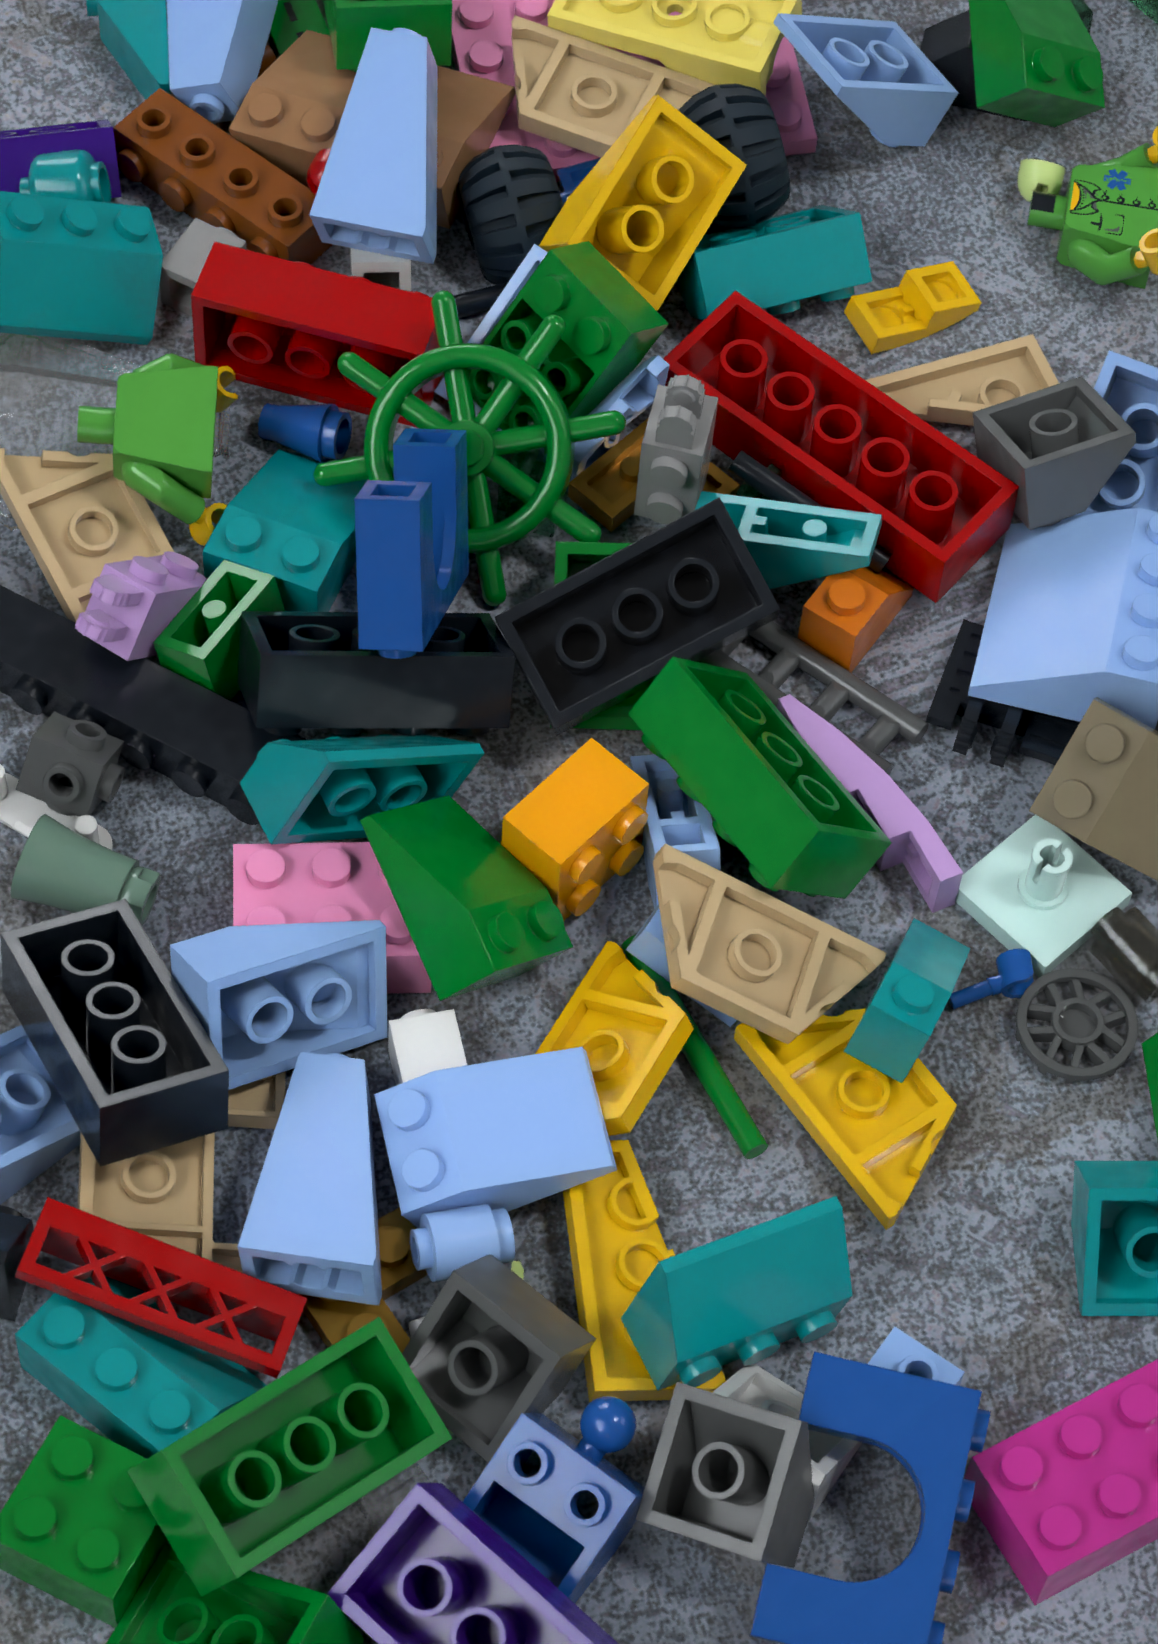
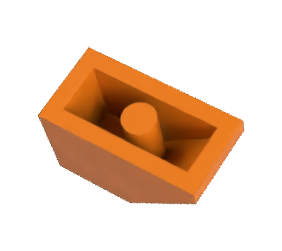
[798,567,914,673]

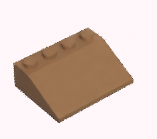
[229,30,516,229]

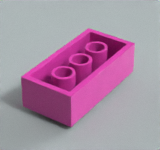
[964,1359,1158,1605]

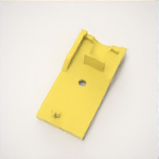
[547,0,802,95]

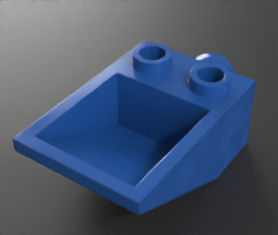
[463,1396,645,1604]

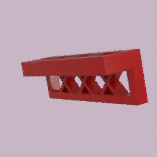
[15,1197,307,1379]

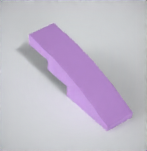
[777,694,963,913]

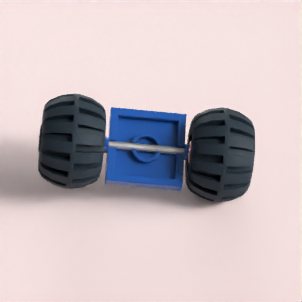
[458,84,791,285]

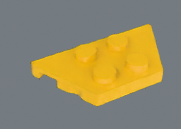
[535,940,694,1136]
[734,1008,957,1230]

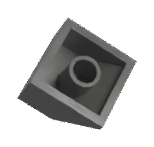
[973,376,1136,530]
[402,1254,596,1462]
[635,1382,814,1568]

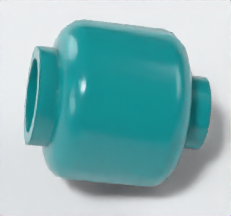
[20,149,111,203]

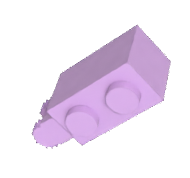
[75,551,208,661]

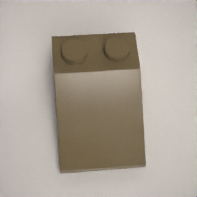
[1029,697,1158,881]

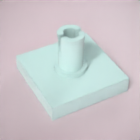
[955,815,1132,977]

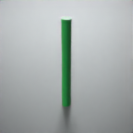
[621,935,768,1159]

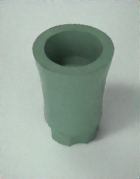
[11,814,162,926]

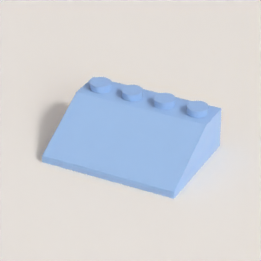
[968,507,1158,730]

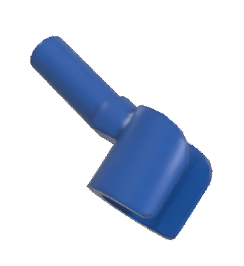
[949,949,1034,1010]

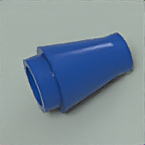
[258,403,352,463]

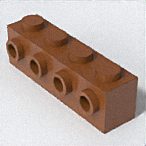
[113,88,333,265]

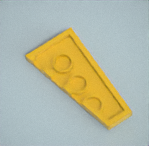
[563,1140,726,1402]

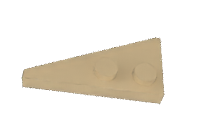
[866,334,1059,426]

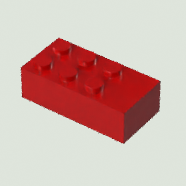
[191,241,442,428]

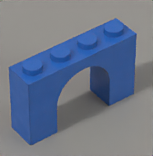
[354,428,469,659]
[750,1352,990,1644]

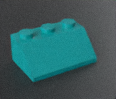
[0,191,163,345]
[676,205,873,320]
[239,734,485,845]
[1071,1161,1158,1316]
[621,1196,853,1390]
[15,1276,267,1458]

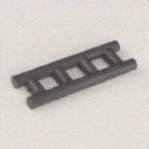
[696,621,929,775]

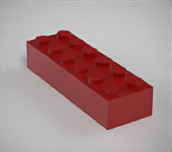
[663,290,1019,603]

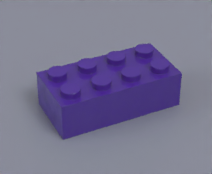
[327,1483,619,1644]

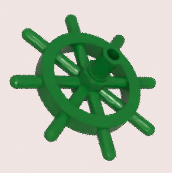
[313,290,626,607]

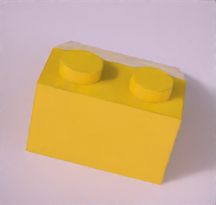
[539,95,747,312]

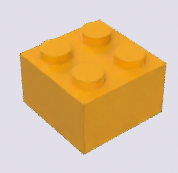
[501,737,649,921]

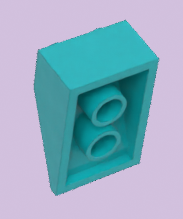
[202,449,367,612]

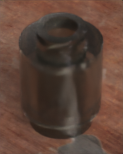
[1089,907,1158,1003]

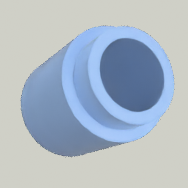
[410,1204,515,1282]

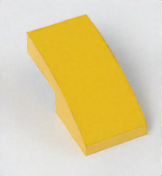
[844,261,982,354]

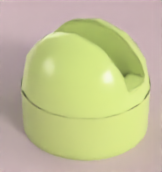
[1017,159,1066,202]

